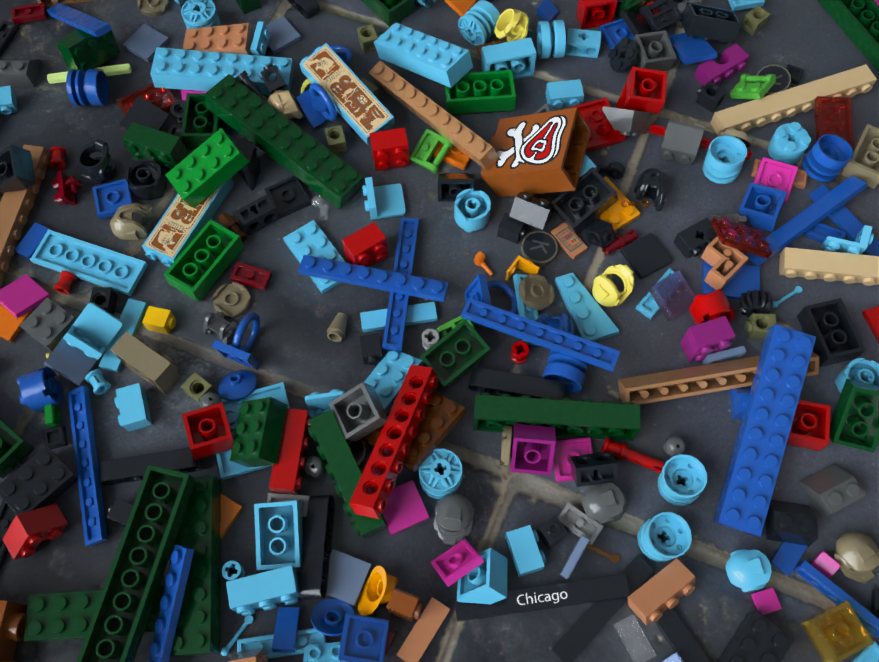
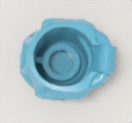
[725,549,772,593]

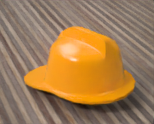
[357,566,398,616]

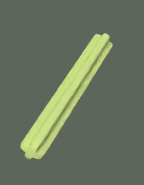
[47,63,132,84]

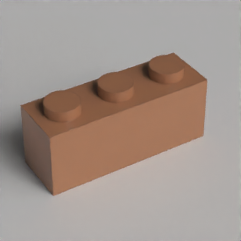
[628,558,696,626]

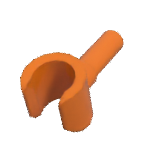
[474,251,494,276]

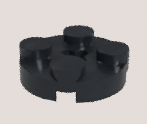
[608,37,640,73]

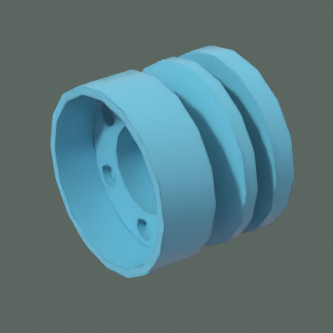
[181,0,221,29]
[458,0,500,47]
[703,135,747,184]
[419,448,462,500]
[657,454,707,506]
[637,512,692,562]

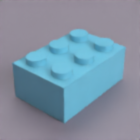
[481,37,537,80]
[254,500,304,570]
[226,565,301,616]

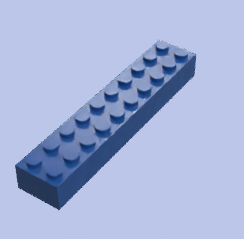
[713,324,816,537]

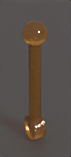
[621,200,650,207]
[586,544,620,563]

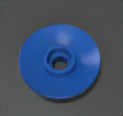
[218,370,257,401]
[311,599,354,636]

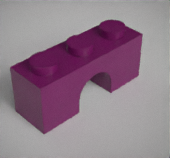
[694,43,750,86]

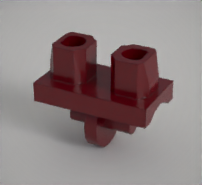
[52,170,82,206]

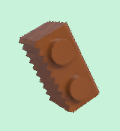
[387,587,423,623]

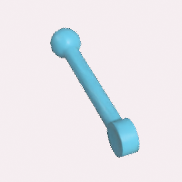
[772,286,803,308]
[221,615,254,656]

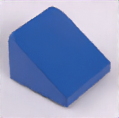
[537,0,559,23]

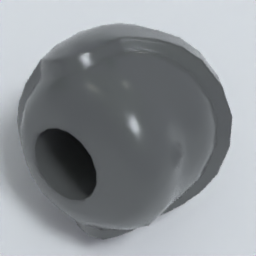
[199,392,222,408]
[663,436,686,457]
[304,456,326,478]

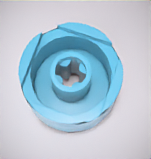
[768,122,811,165]
[454,189,491,232]
[835,358,879,393]

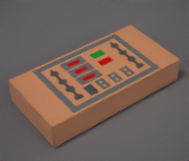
[550,222,588,260]

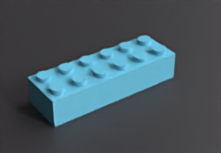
[374,23,473,88]

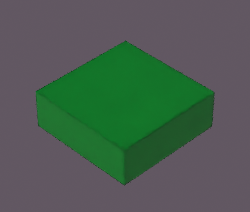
[44,404,61,428]

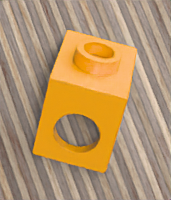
[505,255,540,281]

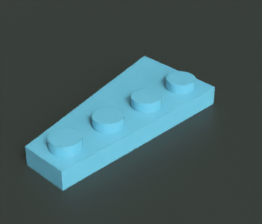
[555,272,619,342]

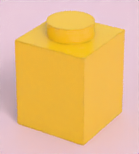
[142,306,176,335]

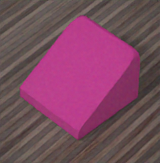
[810,551,841,579]

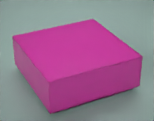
[751,587,782,615]

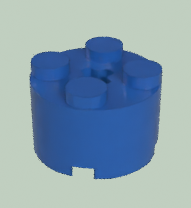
[17,367,64,412]

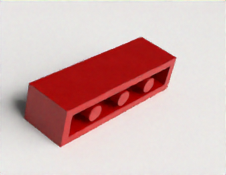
[269,408,312,495]

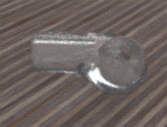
[311,195,330,220]

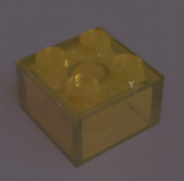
[800,601,874,662]

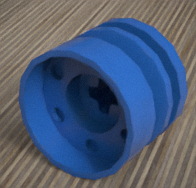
[66,69,109,106]
[802,134,854,183]
[542,350,589,393]

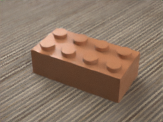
[183,23,254,55]

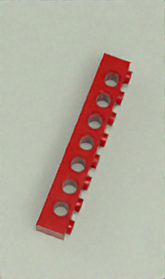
[349,365,438,519]

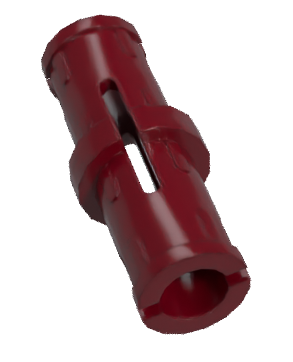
[601,229,638,256]

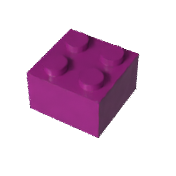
[680,316,736,363]
[510,424,556,475]

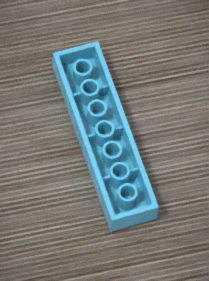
[150,47,294,96]

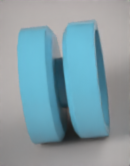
[537,20,566,59]

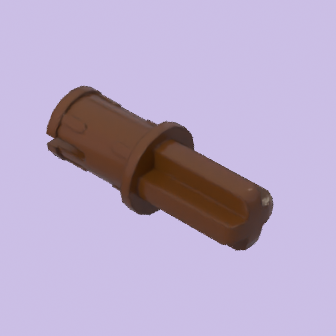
[219,212,248,243]

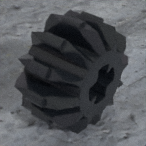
[738,289,773,317]

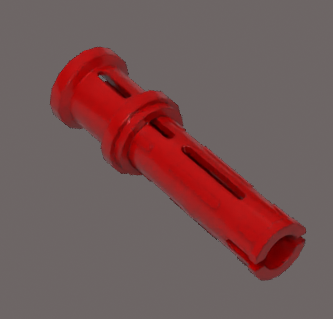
[601,436,664,474]

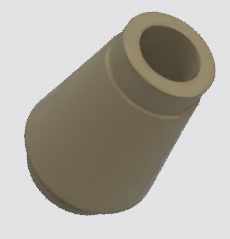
[327,313,348,342]

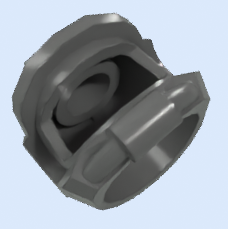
[582,483,629,525]
[433,493,475,546]

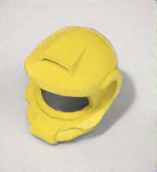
[494,9,529,42]
[592,264,634,307]

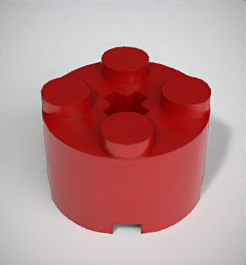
[689,289,735,325]

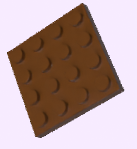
[361,391,467,472]

